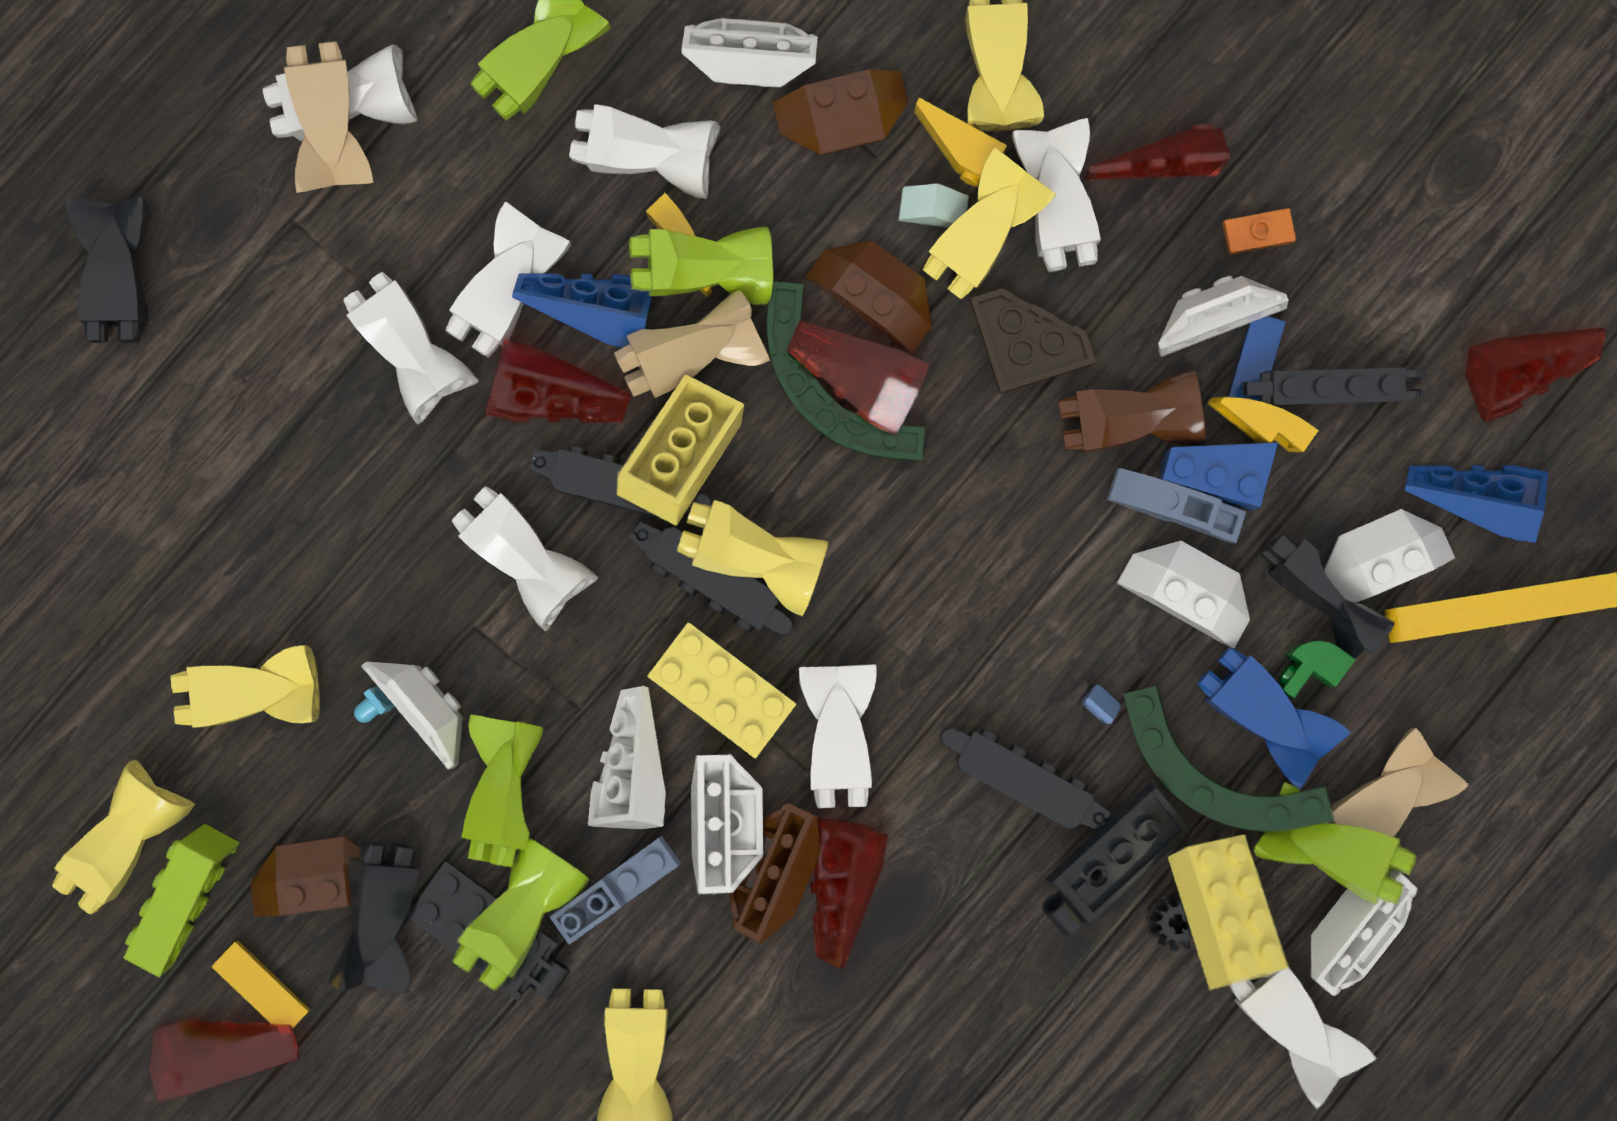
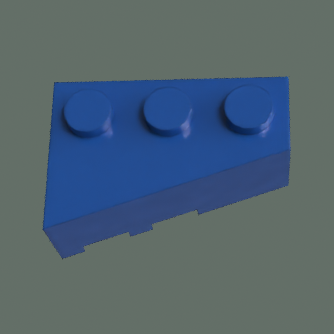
[1158,443,1278,511]

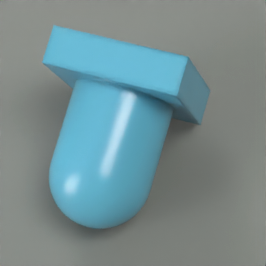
[354,686,395,723]

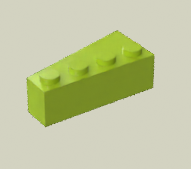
[124,824,240,977]

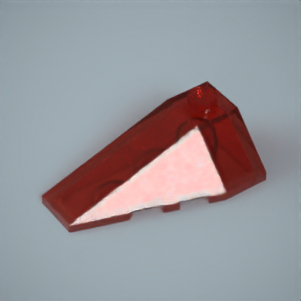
[1086,124,1230,181]
[787,321,930,435]
[1465,327,1606,422]
[485,339,631,422]
[810,817,888,969]
[149,1019,301,1103]

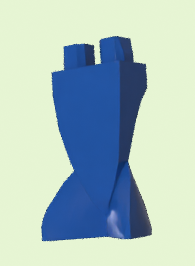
[1196,647,1351,789]

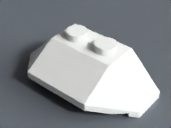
[682,18,818,87]
[1158,276,1289,357]
[1324,509,1455,603]
[1117,541,1250,649]
[361,662,463,769]
[691,755,763,894]
[1311,870,1417,996]

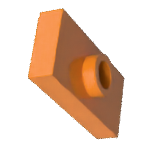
[1223,208,1296,255]

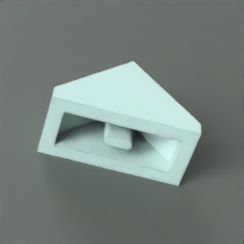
[899,184,969,227]

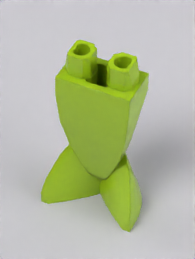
[470,0,610,120]
[629,227,773,305]
[462,714,544,867]
[1254,782,1416,905]
[452,838,590,991]

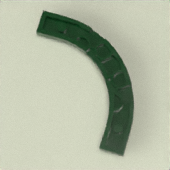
[767,281,925,462]
[1123,685,1335,831]

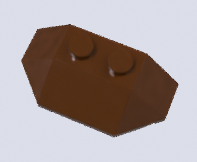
[773,69,908,156]
[805,240,931,355]
[730,803,821,943]
[250,836,361,917]

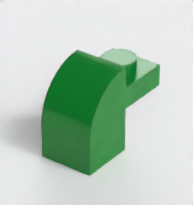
[1278,641,1355,698]

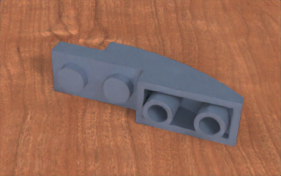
[1107,468,1246,543]
[550,836,681,945]

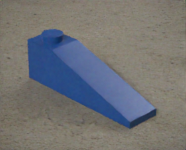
[512,273,653,348]
[1405,466,1549,543]

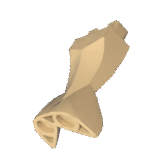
[284,41,374,193]
[614,291,770,398]
[1327,728,1469,837]

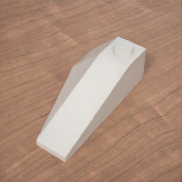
[588,686,666,829]

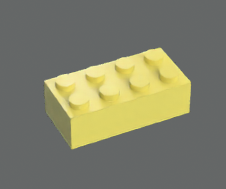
[617,374,744,526]
[647,622,796,758]
[1168,835,1288,990]

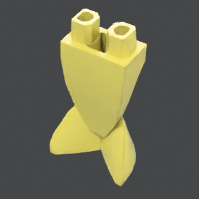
[965,0,1044,131]
[923,148,1056,299]
[677,500,828,616]
[171,645,320,728]
[52,760,196,914]
[597,989,673,1121]

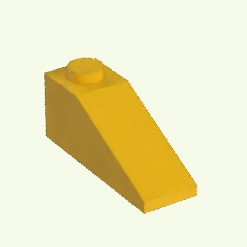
[915,98,1007,187]

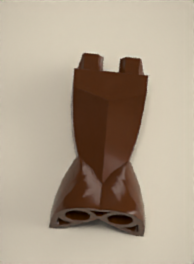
[1059,370,1206,454]

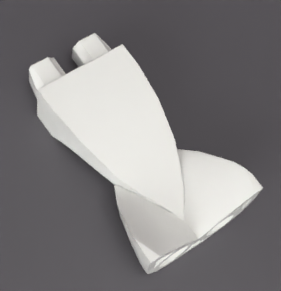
[263,45,418,140]
[569,105,720,199]
[1012,118,1101,272]
[446,202,571,358]
[344,272,479,424]
[452,487,599,631]
[799,665,876,808]
[1229,967,1376,1108]

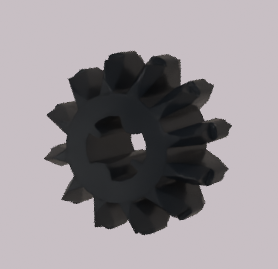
[1146,893,1193,952]

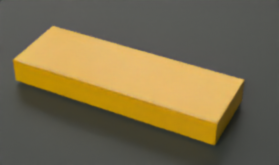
[212,941,311,1036]

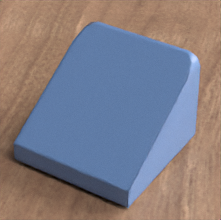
[1081,684,1121,724]

